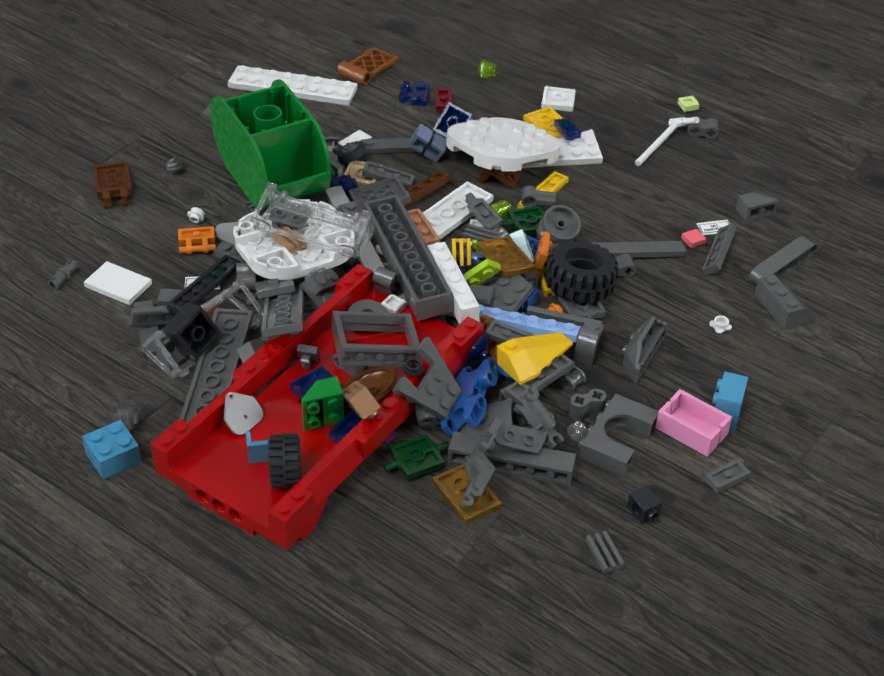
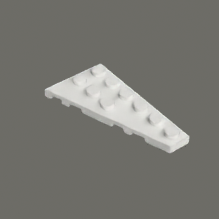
[522,129,603,168]

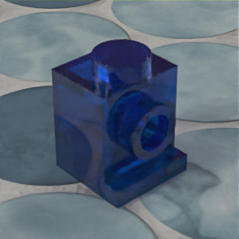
[330,175,357,197]

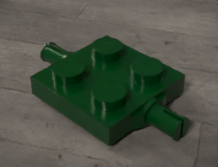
[501,206,545,236]
[383,434,450,481]

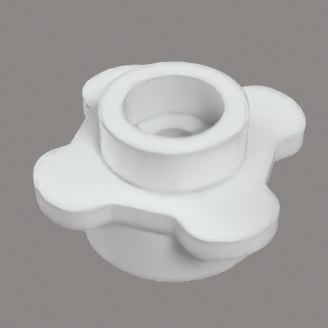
[709,316,732,334]

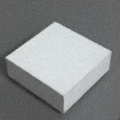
[381,294,407,313]

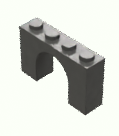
[578,394,658,477]

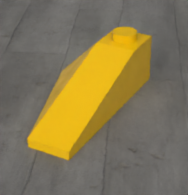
[497,332,573,385]

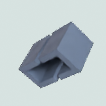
[408,123,447,162]

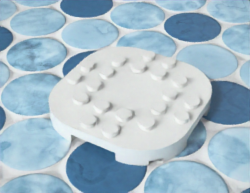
[446,118,560,171]
[233,199,355,280]

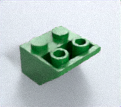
[301,376,344,431]

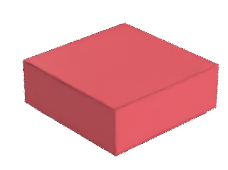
[681,229,706,248]

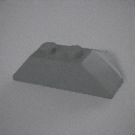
[622,317,668,384]

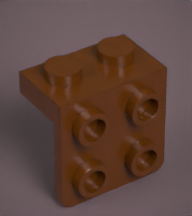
[477,167,522,189]

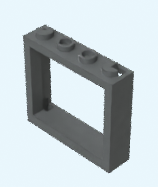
[331,311,421,367]

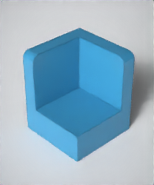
[246,431,269,464]

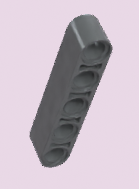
[749,236,818,284]

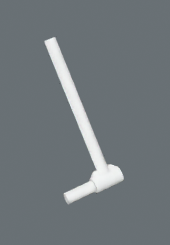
[635,117,699,166]

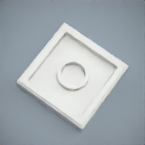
[541,86,576,112]

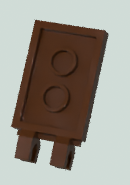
[93,162,133,208]

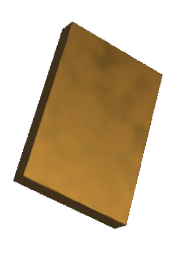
[477,236,536,277]
[432,463,502,525]

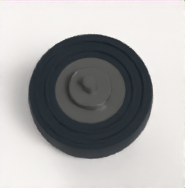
[336,141,366,163]

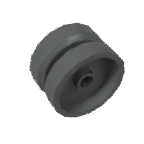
[536,205,581,244]

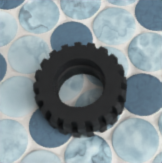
[545,240,619,304]

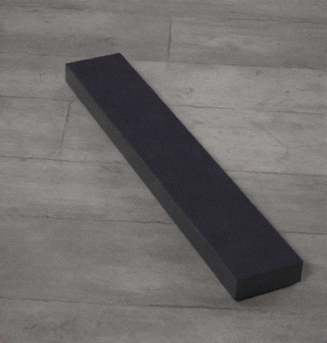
[166,254,241,314]

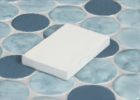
[84,261,152,305]

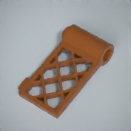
[337,47,399,86]

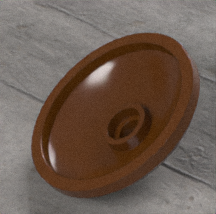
[342,366,397,408]

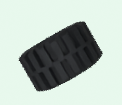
[268,433,301,489]

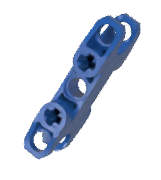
[441,357,499,436]

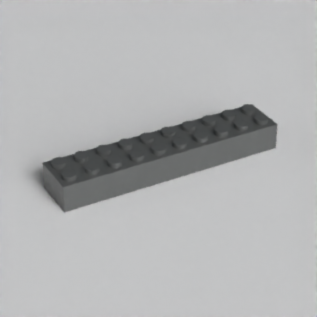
[363,195,454,321]

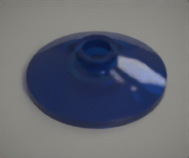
[466,334,490,369]

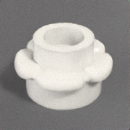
[187,207,204,223]

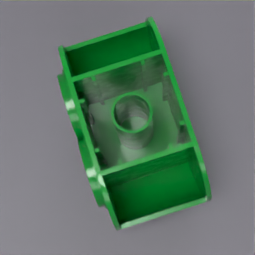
[210,79,331,210]

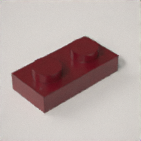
[435,88,452,112]

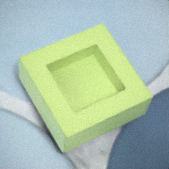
[678,96,699,112]

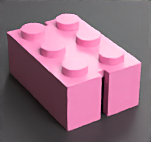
[655,389,732,457]

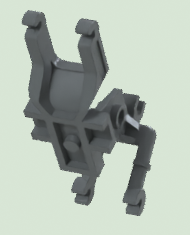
[460,387,564,508]

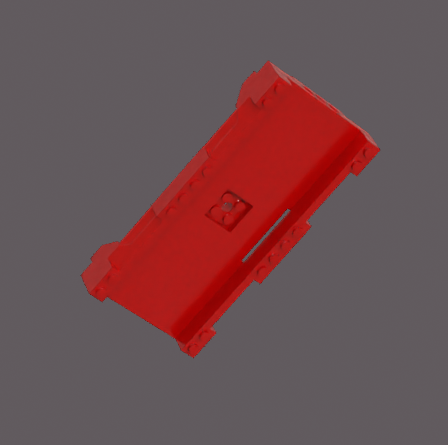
[151,264,484,550]

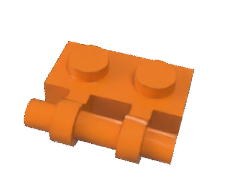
[178,226,216,255]
[534,231,552,278]

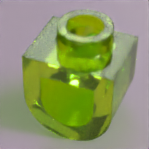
[477,59,497,78]

